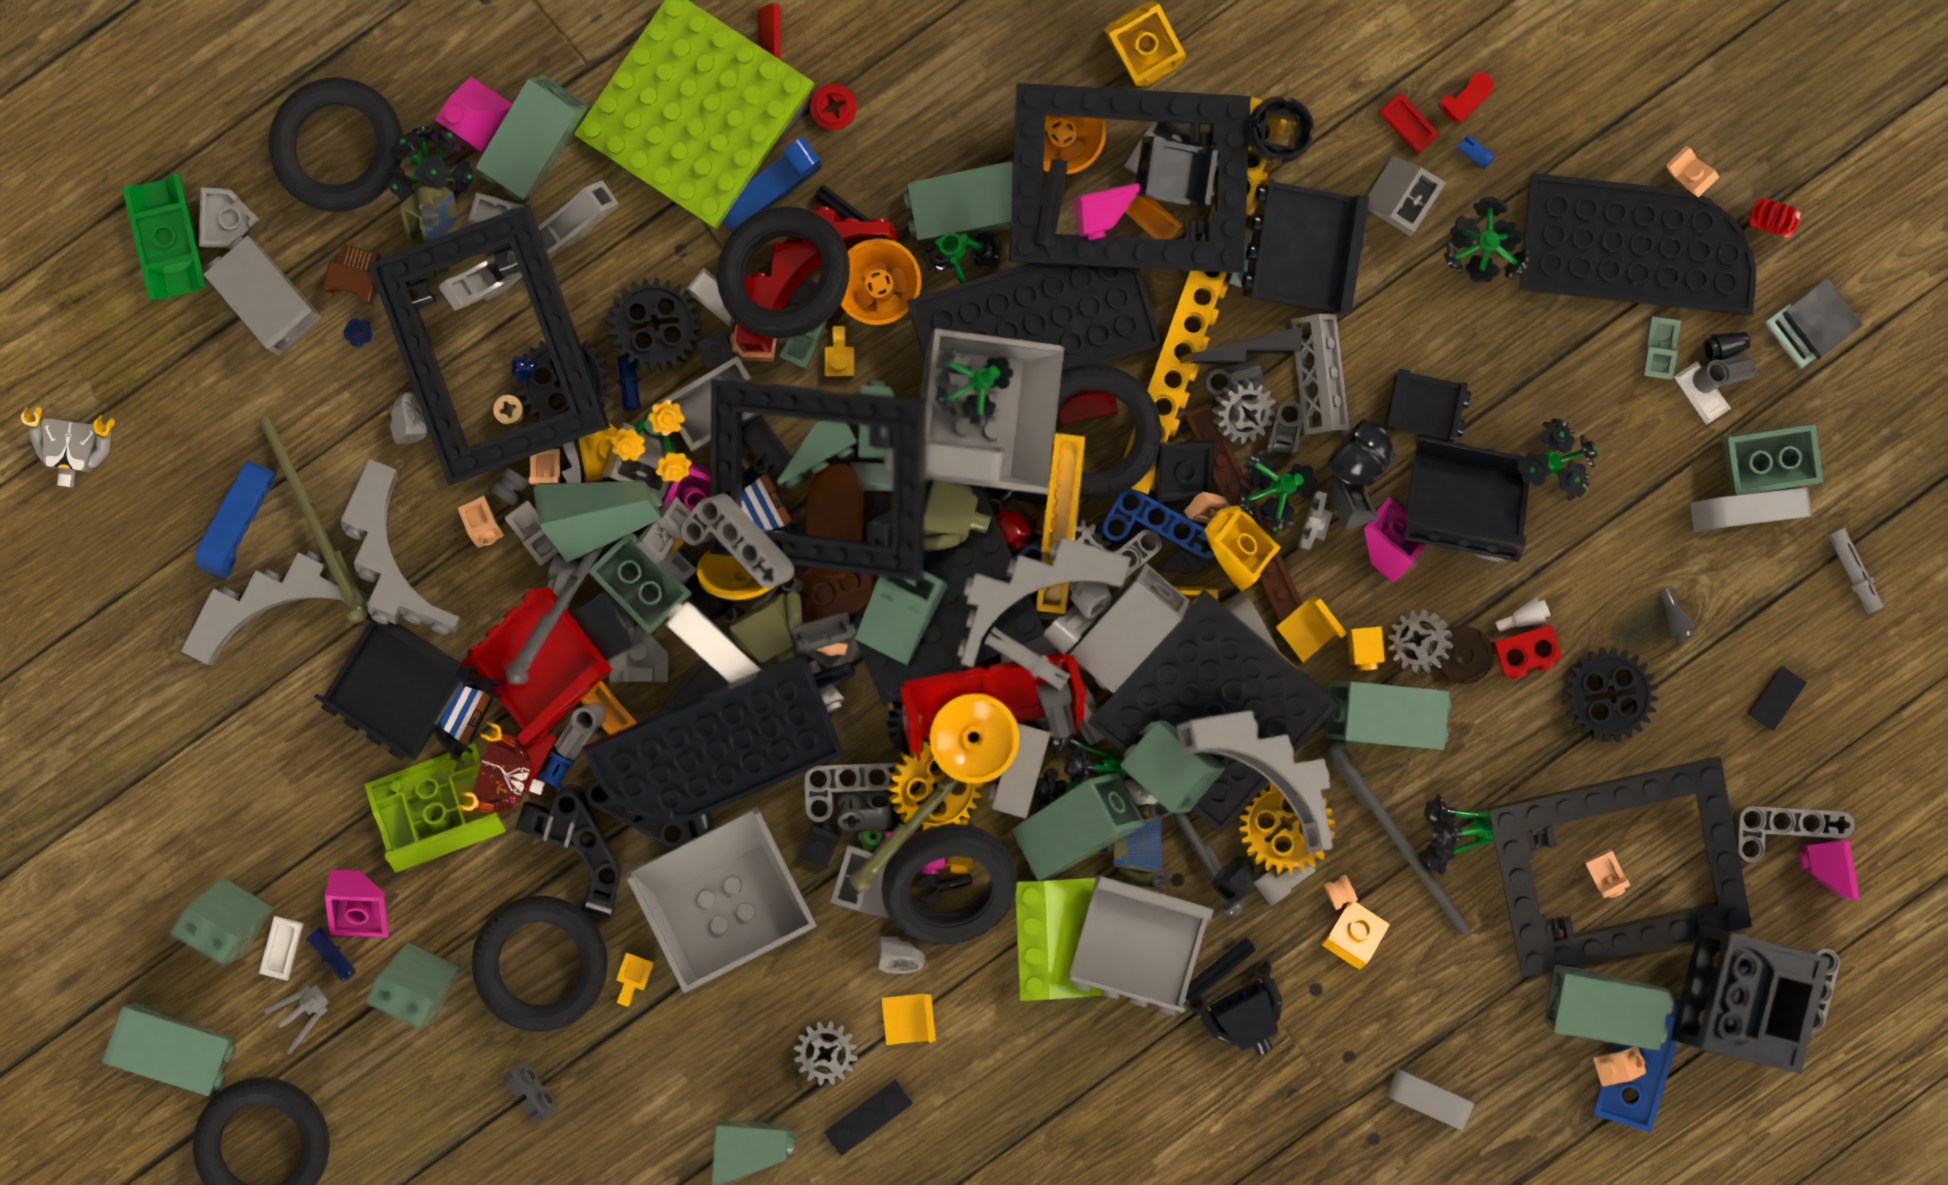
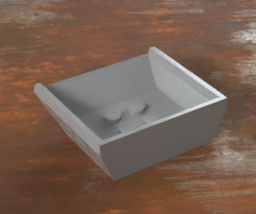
[920,329,1064,495]
[626,807,817,993]

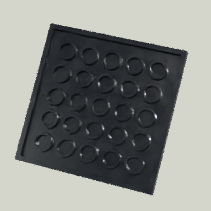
[849,485,1045,706]
[1088,589,1339,834]

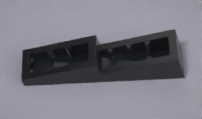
[1181,327,1301,364]

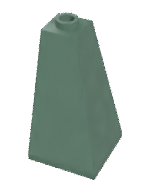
[533,481,662,563]

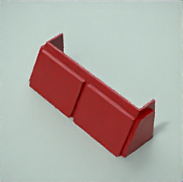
[900,653,1086,761]

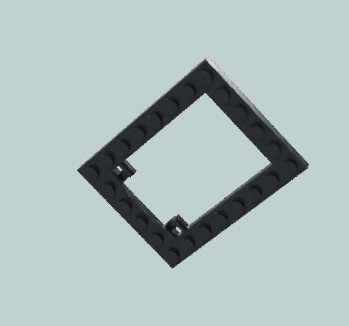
[1009,83,1251,274]
[369,204,610,486]
[710,378,927,581]
[1488,756,1752,978]

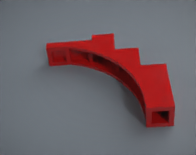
[736,207,897,352]

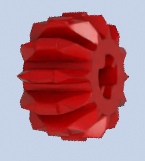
[1748,198,1801,238]

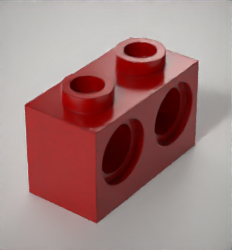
[1492,624,1562,680]

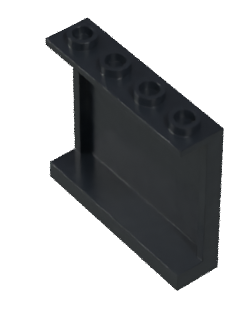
[1241,178,1370,314]
[1402,436,1529,562]
[314,613,472,761]

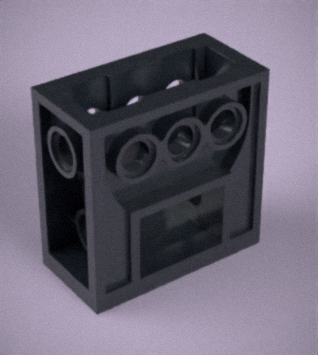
[1670,924,1830,1074]

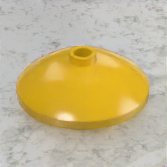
[697,550,775,600]
[930,694,1019,783]

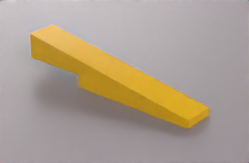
[1036,433,1086,614]

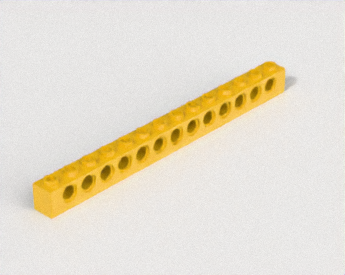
[1122,97,1287,496]

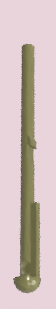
[259,416,368,623]
[852,776,959,892]

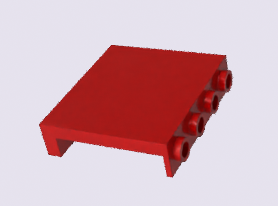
[461,587,613,746]

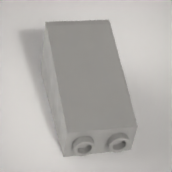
[203,236,322,356]
[1069,563,1190,693]

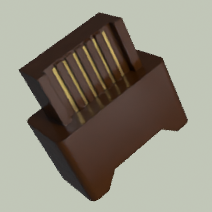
[322,243,380,305]

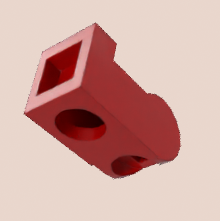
[1437,72,1494,126]

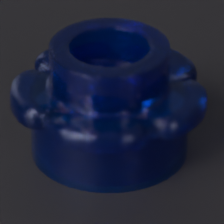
[344,318,373,347]
[512,353,534,383]

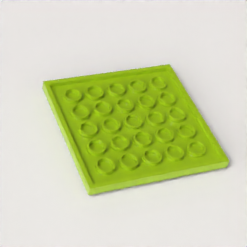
[574,0,815,230]

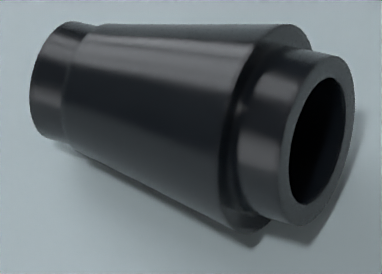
[1704,332,1750,361]

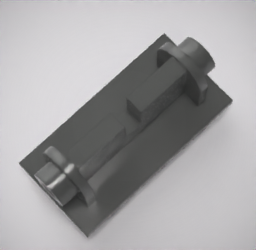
[791,611,856,655]
[504,1061,559,1124]

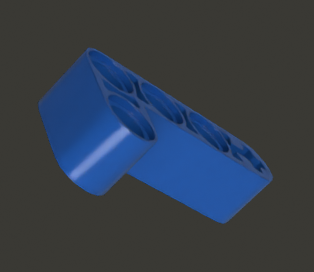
[723,137,823,233]
[195,460,276,580]
[1103,489,1216,561]

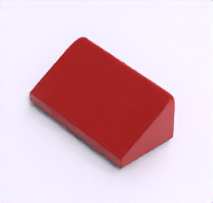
[758,3,781,60]

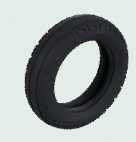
[268,77,403,212]
[717,207,850,339]
[1049,364,1161,500]
[881,824,1017,945]
[472,896,608,1032]
[193,1077,330,1185]

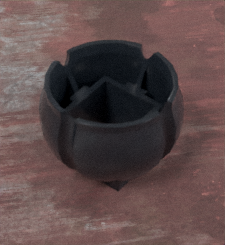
[1247,96,1314,164]
[1327,418,1397,486]

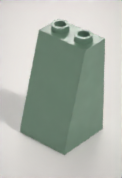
[475,75,592,200]
[903,161,1013,244]
[1324,681,1451,750]
[1011,773,1146,881]
[171,877,274,964]
[366,942,461,1029]
[1544,964,1673,1051]
[102,1002,236,1096]

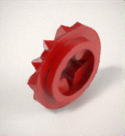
[810,83,857,131]

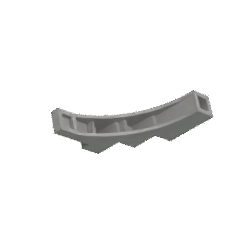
[439,180,619,311]
[341,459,460,636]
[958,537,1131,667]
[181,550,371,665]
[1177,711,1333,853]

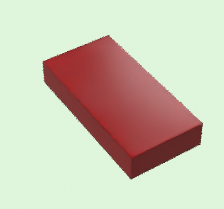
[1378,92,1440,155]
[1058,391,1119,426]

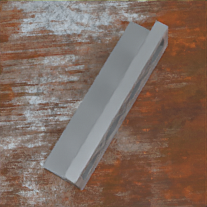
[1291,314,1350,435]

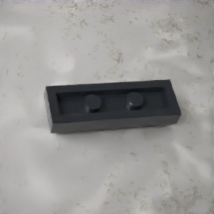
[824,1079,913,1156]

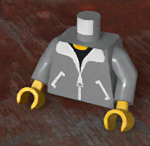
[21,407,115,488]

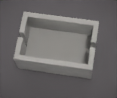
[662,356,760,454]
[988,723,1050,818]

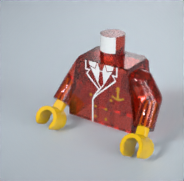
[457,722,546,814]

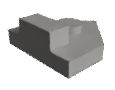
[199,187,259,248]
[1297,491,1333,551]
[609,624,669,682]

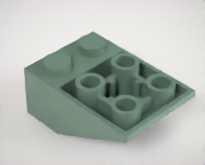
[778,421,859,490]
[855,572,948,665]

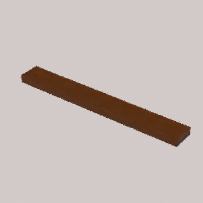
[1183,402,1302,623]

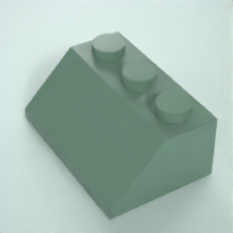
[1720,423,1823,496]
[589,532,692,636]

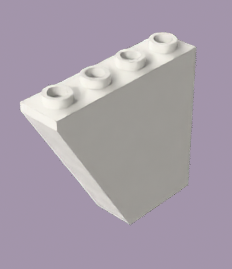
[667,602,762,683]

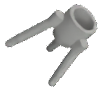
[263,984,330,1054]

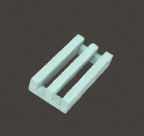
[1764,304,1816,369]

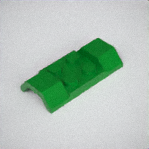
[122,173,207,301]

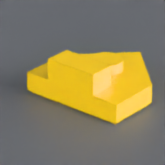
[574,423,619,483]

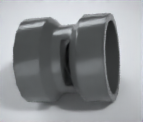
[490,466,529,506]

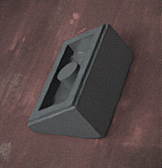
[1328,477,1378,529]

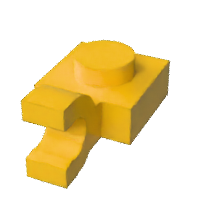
[825,326,855,377]
[616,952,655,1007]

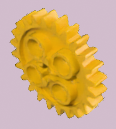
[887,740,983,832]
[1239,782,1335,875]

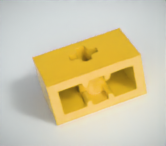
[1346,627,1385,671]

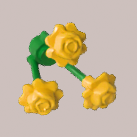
[611,399,691,482]

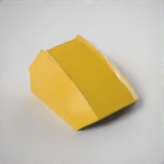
[1103,1,1186,86]
[1204,505,1281,592]

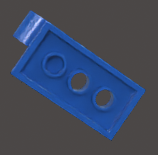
[1593,998,1680,1133]

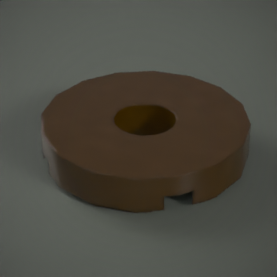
[1435,626,1494,684]

